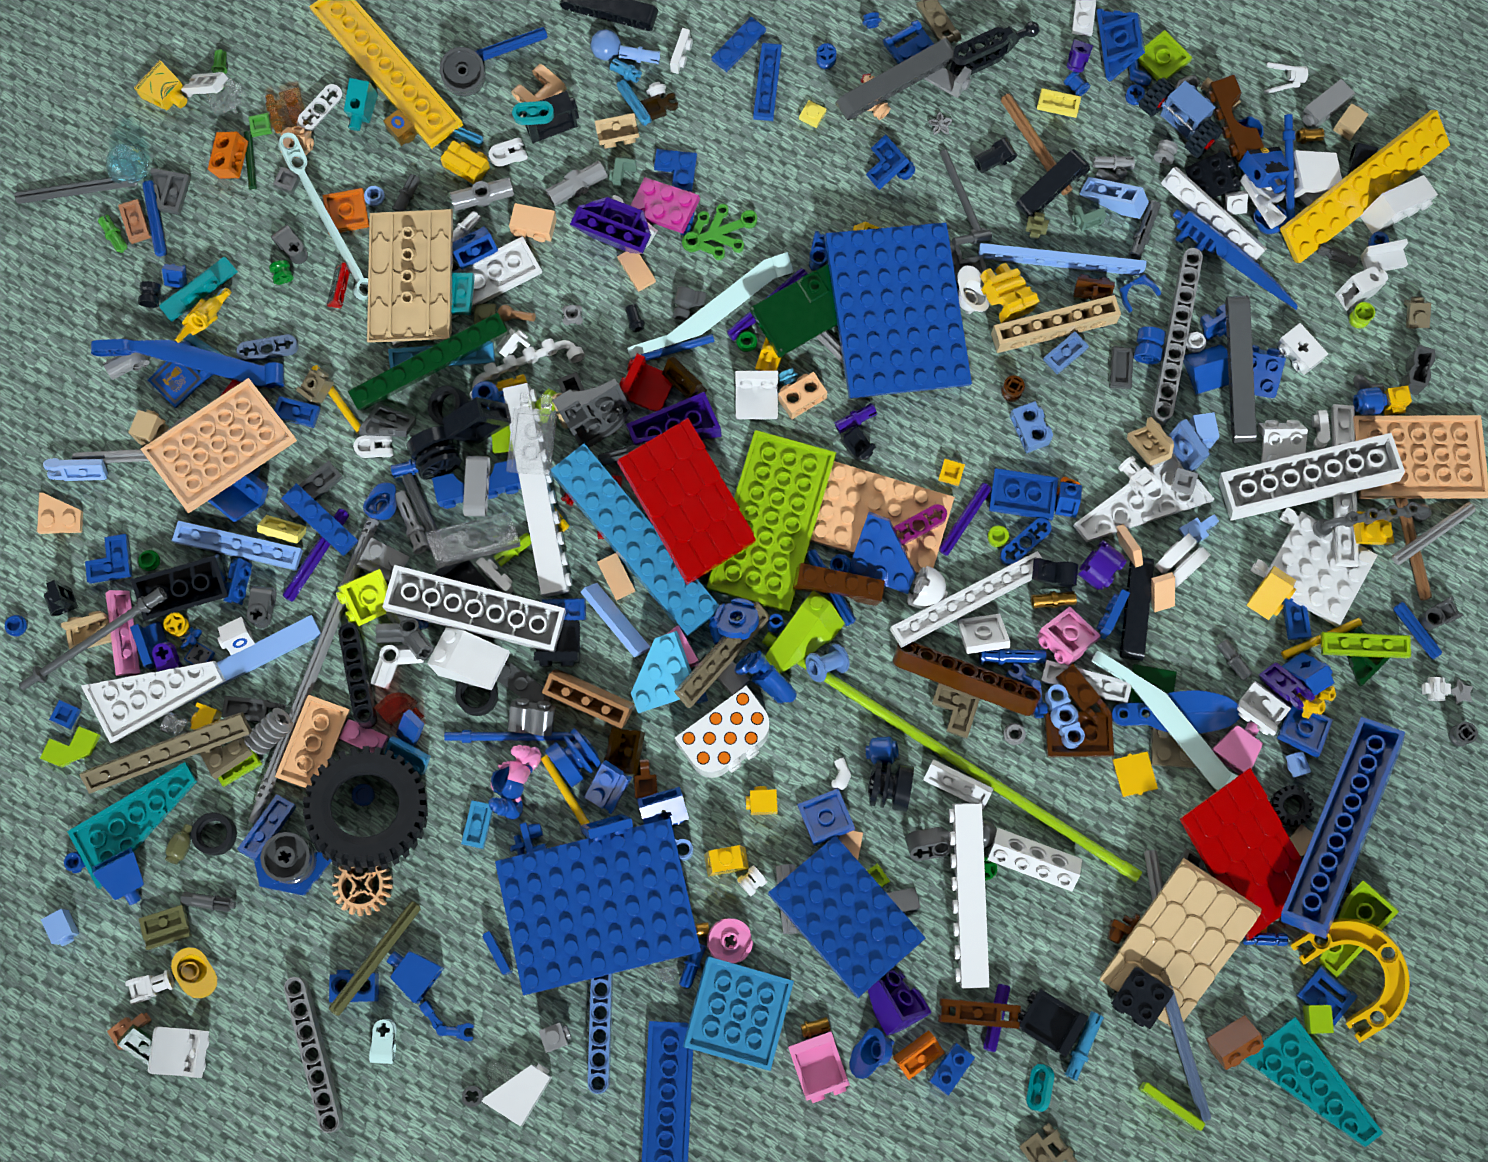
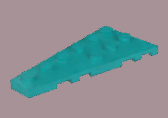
[67,762,198,889]
[1244,1017,1383,1147]

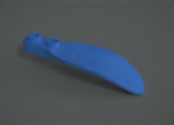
[1112,690,1240,734]

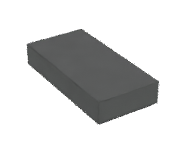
[1110,346,1134,390]

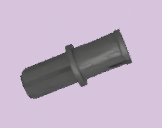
[392,174,420,212]
[1216,639,1252,680]

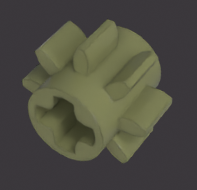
[1025,212,1049,239]

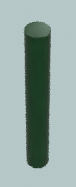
[244,131,257,190]

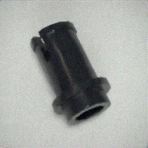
[625,304,645,332]

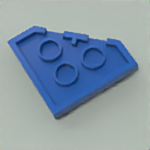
[849,512,916,594]

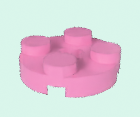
[707,918,753,963]

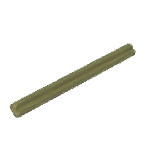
[329,901,421,1016]

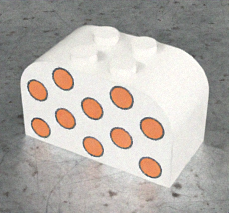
[675,686,769,778]

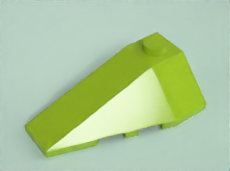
[765,590,845,674]
[1319,880,1399,977]

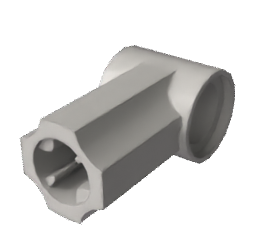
[103,353,150,380]

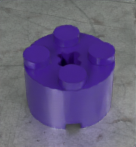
[1078,540,1127,590]

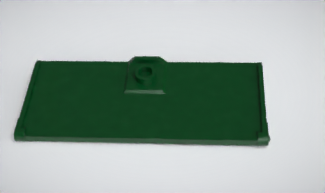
[749,264,837,358]

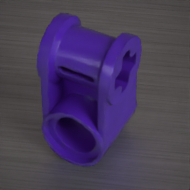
[1066,39,1093,72]
[152,642,183,672]

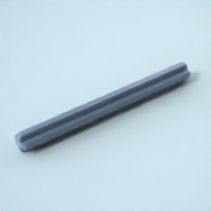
[1166,985,1211,1121]

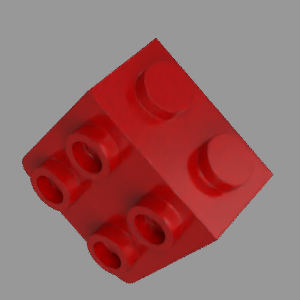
[619,354,673,412]

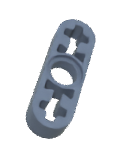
[236,334,299,362]

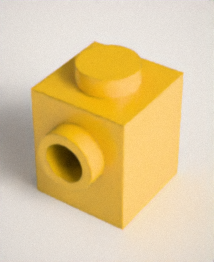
[746,786,777,815]

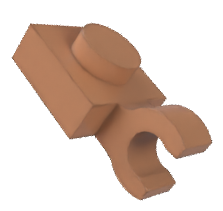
[107,1013,152,1050]

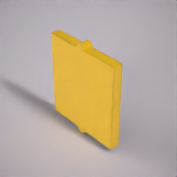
[1112,751,1158,797]

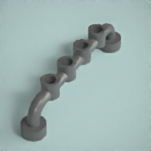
[1313,502,1431,538]

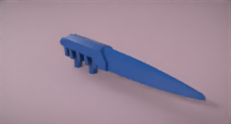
[1173,209,1298,310]

